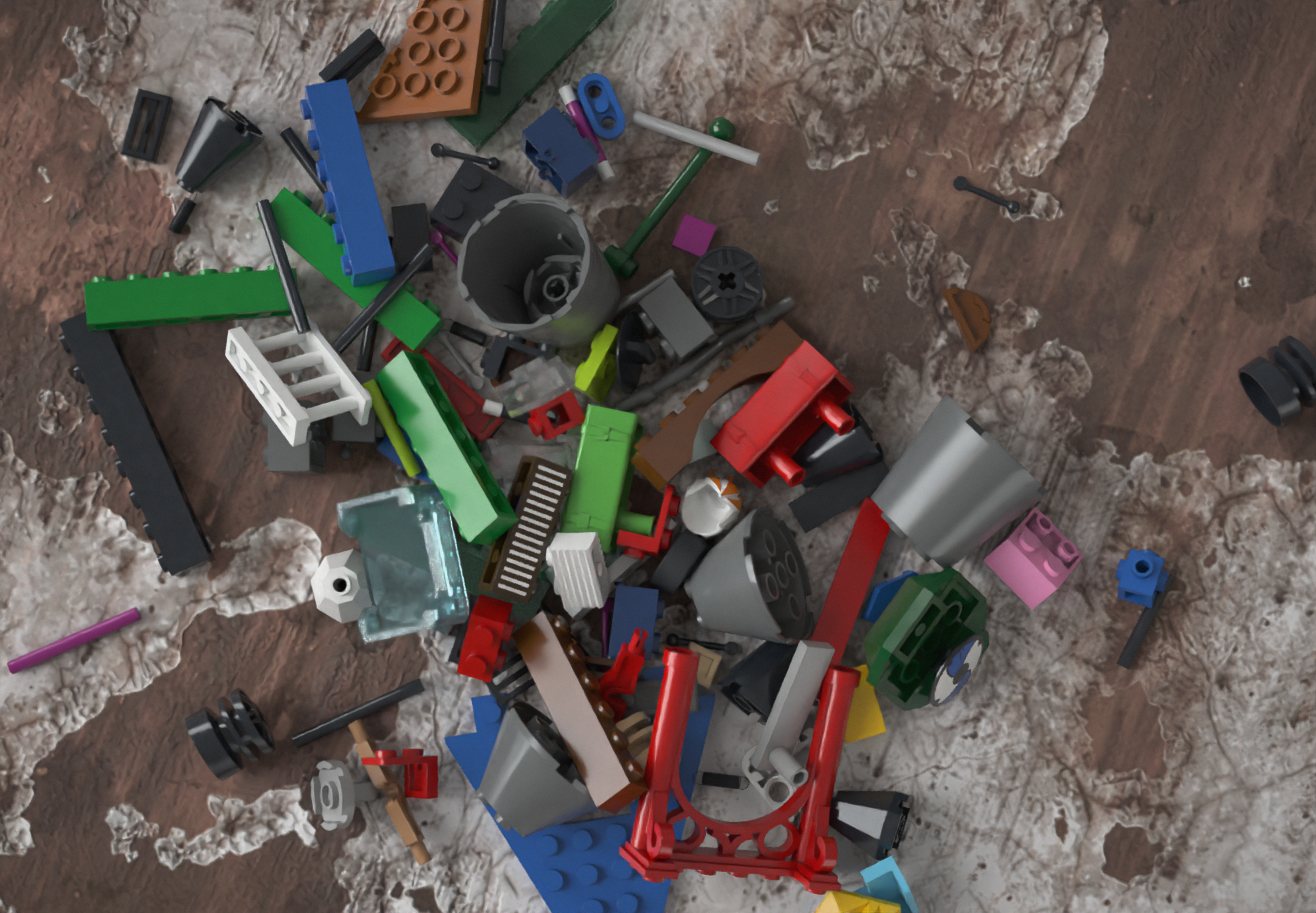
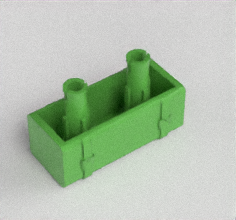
[559,404,656,555]

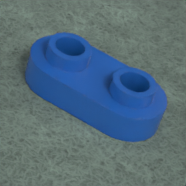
[577,73,626,141]

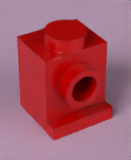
[527,389,585,441]

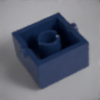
[520,106,599,200]
[605,582,665,661]

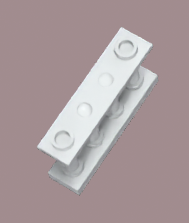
[225,316,372,447]

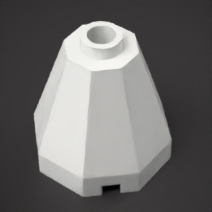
[311,549,386,624]

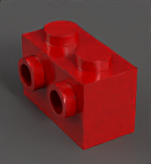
[456,594,515,683]

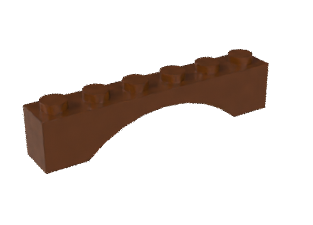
[631,319,803,491]

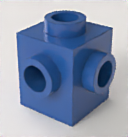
[1115,549,1169,608]

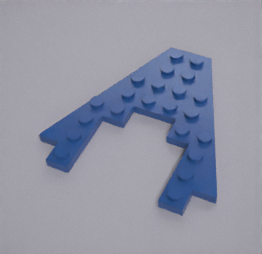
[444,666,716,913]

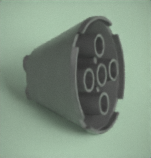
[684,507,813,645]
[475,699,599,838]

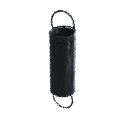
[168,191,197,241]
[442,319,494,349]
[693,771,749,790]

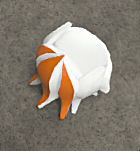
[677,469,743,538]

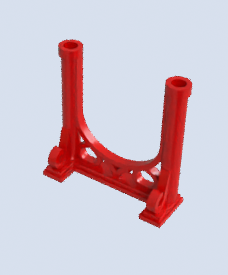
[619,646,862,895]

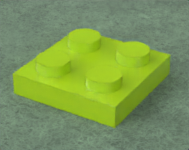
[574,324,620,405]

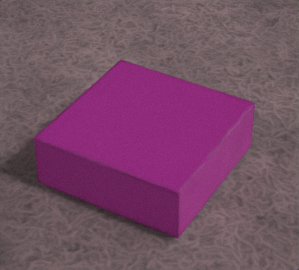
[672,214,717,258]

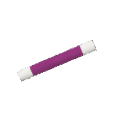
[558,84,615,182]

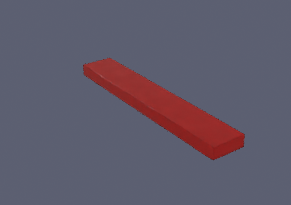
[810,498,890,701]

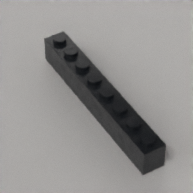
[59,311,216,577]

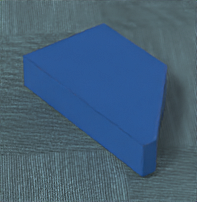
[860,570,918,624]

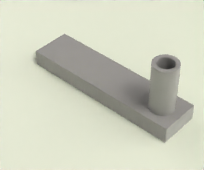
[750,640,835,787]

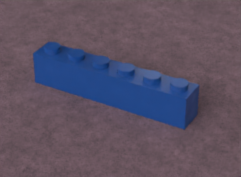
[300,79,396,287]

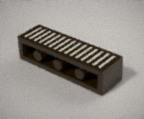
[477,455,573,605]

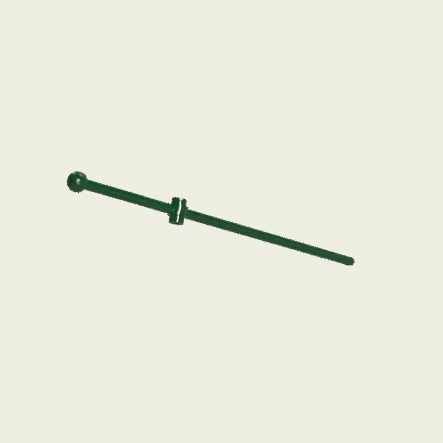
[394,117,736,552]

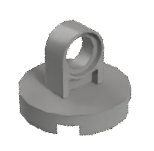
[311,759,378,831]

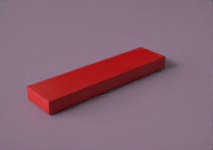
[380,337,505,444]

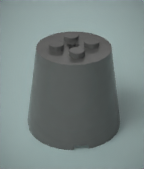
[457,193,620,350]
[871,394,1049,569]

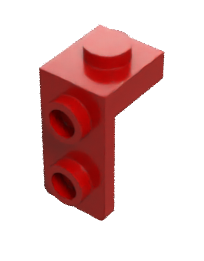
[616,484,681,560]
[362,749,438,799]

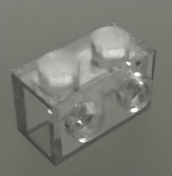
[495,355,575,418]

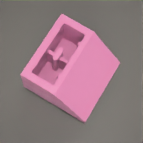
[983,507,1084,610]

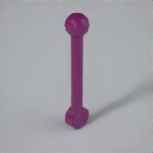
[430,231,458,266]
[598,598,613,671]

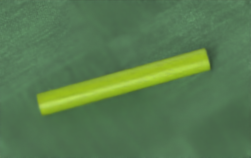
[362,379,422,477]

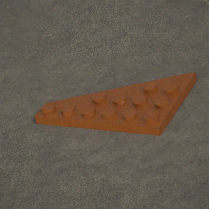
[355,0,491,125]

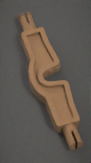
[348,719,432,866]

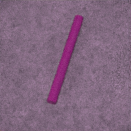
[7,607,142,674]

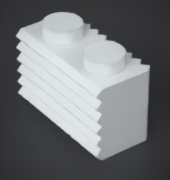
[546,532,611,609]

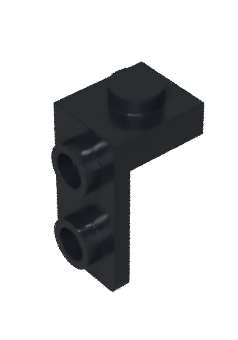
[480,333,565,383]

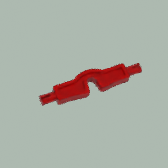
[598,628,649,724]

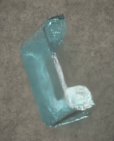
[336,484,469,643]

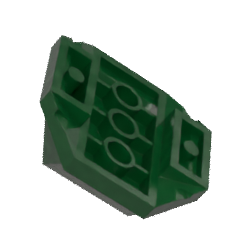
[863,566,989,711]

